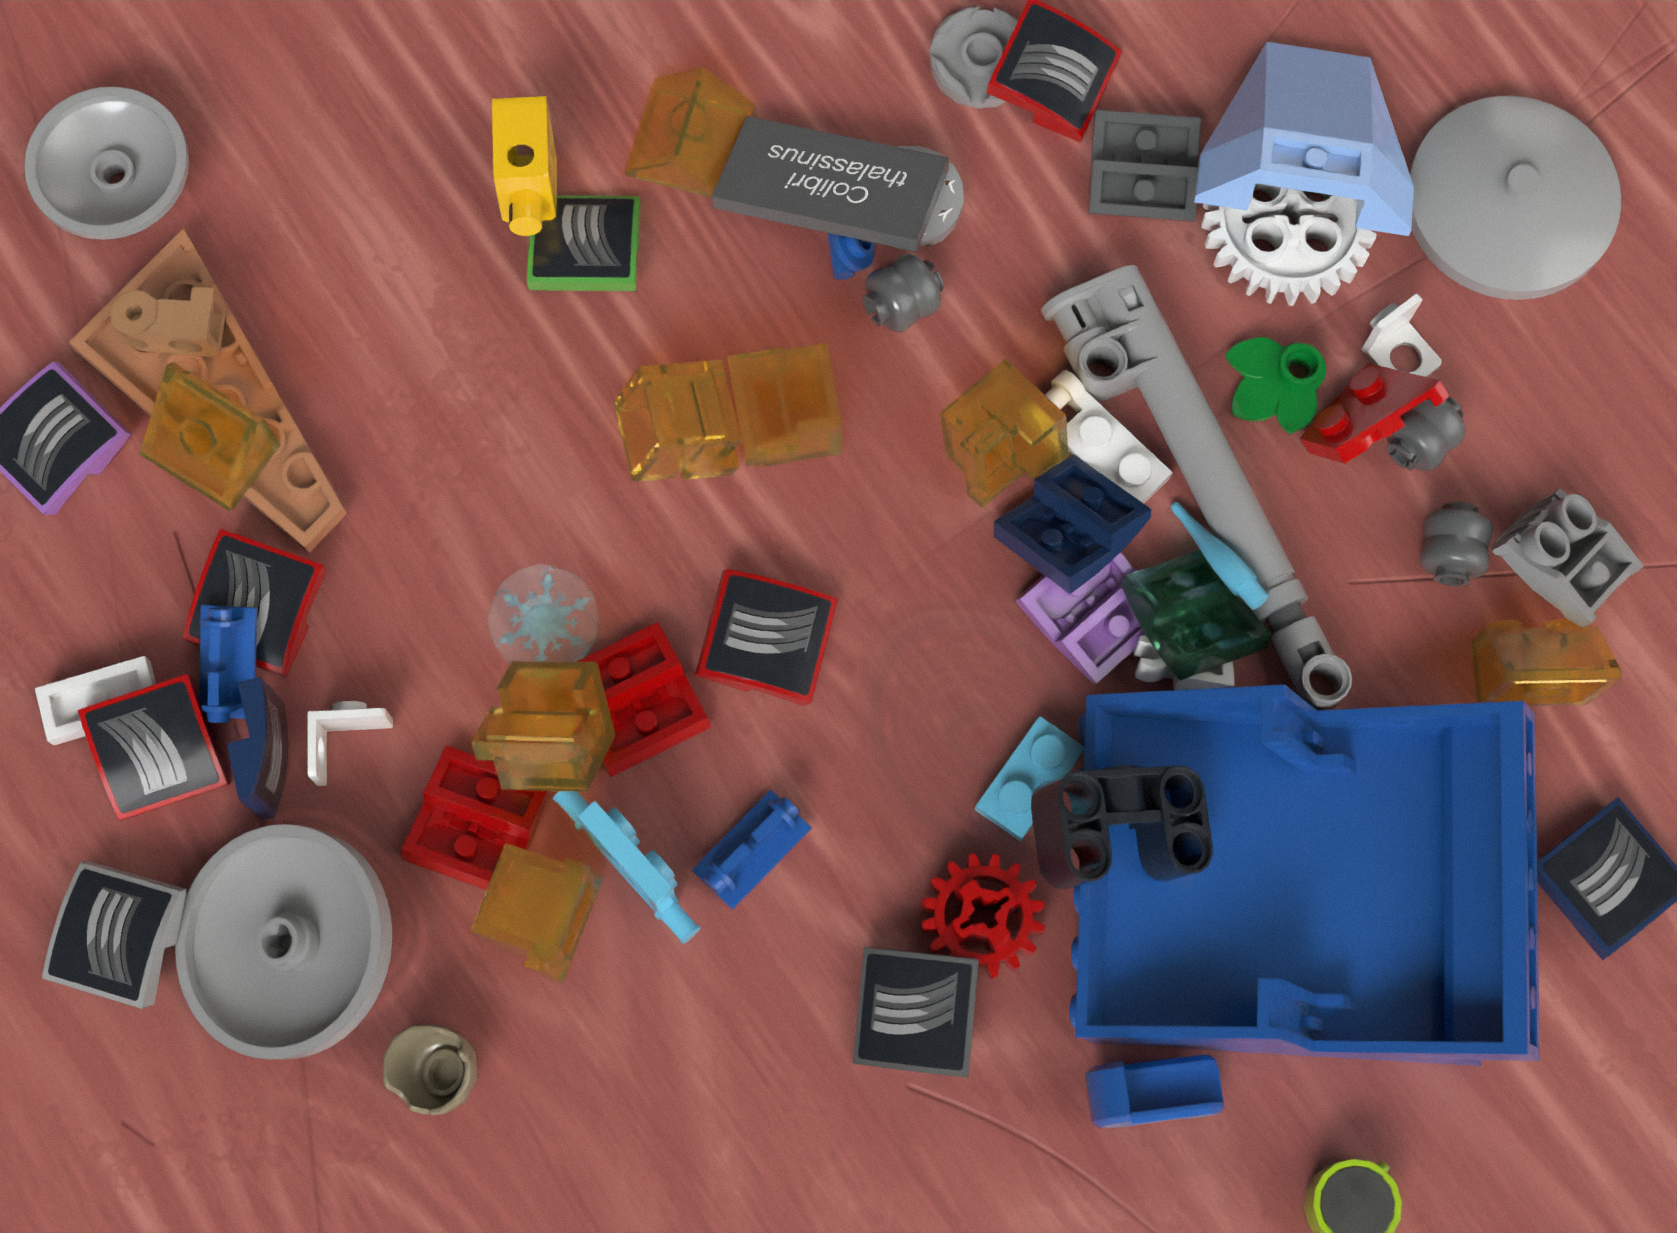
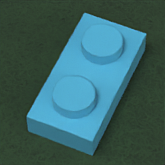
[974,716,1084,842]

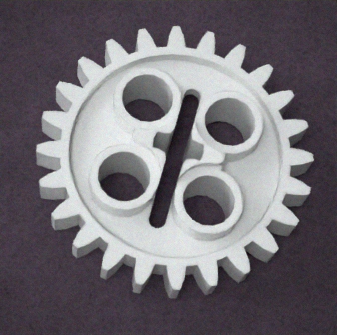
[1201,183,1377,306]

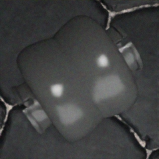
[862,254,944,333]
[1386,396,1466,471]
[1420,502,1493,586]

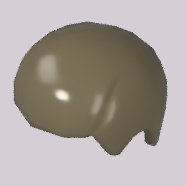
[383,1025,478,1115]

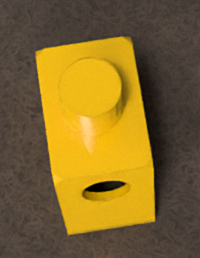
[492,96,557,236]

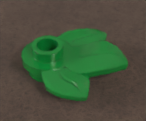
[1225,337,1326,435]

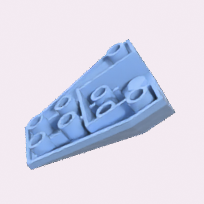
[1194,42,1414,236]

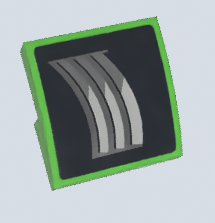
[527,196,641,291]

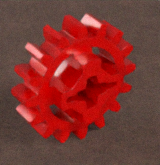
[921,853,1045,980]

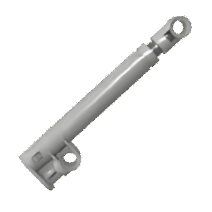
[1041,265,1352,711]

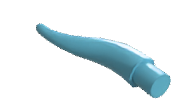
[1170,502,1269,610]

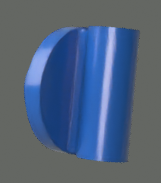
[827,233,875,280]

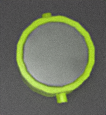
[1304,1159,1402,1233]

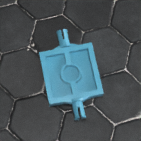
[553,783,701,944]

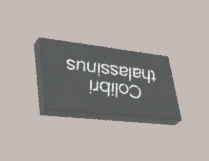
[712,116,949,252]

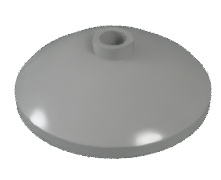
[24,87,189,240]

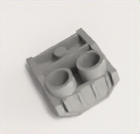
[1491,488,1644,628]

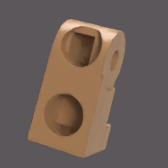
[110,287,227,357]

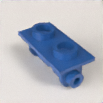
[199,605,257,723]
[692,790,812,910]

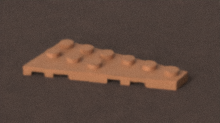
[69,228,347,553]

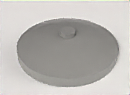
[1409,96,1621,300]
[175,824,392,1060]

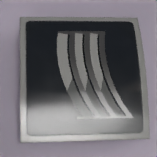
[42,860,187,1009]

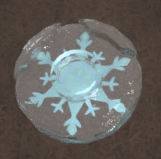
[487,564,600,676]

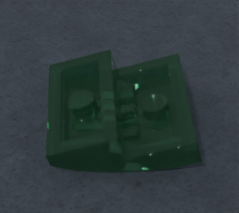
[1121,550,1272,681]

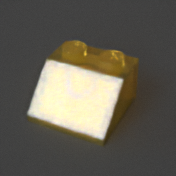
[1471,619,1621,706]

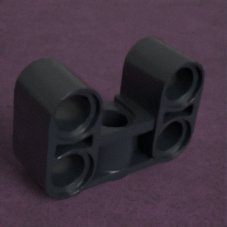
[1031,765,1213,889]

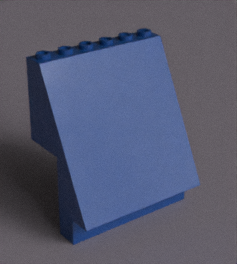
[1069,684,1540,1066]

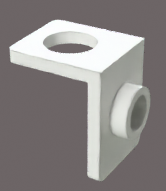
[1361,294,1442,377]
[308,701,393,786]

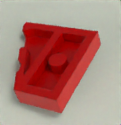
[1299,363,1449,464]

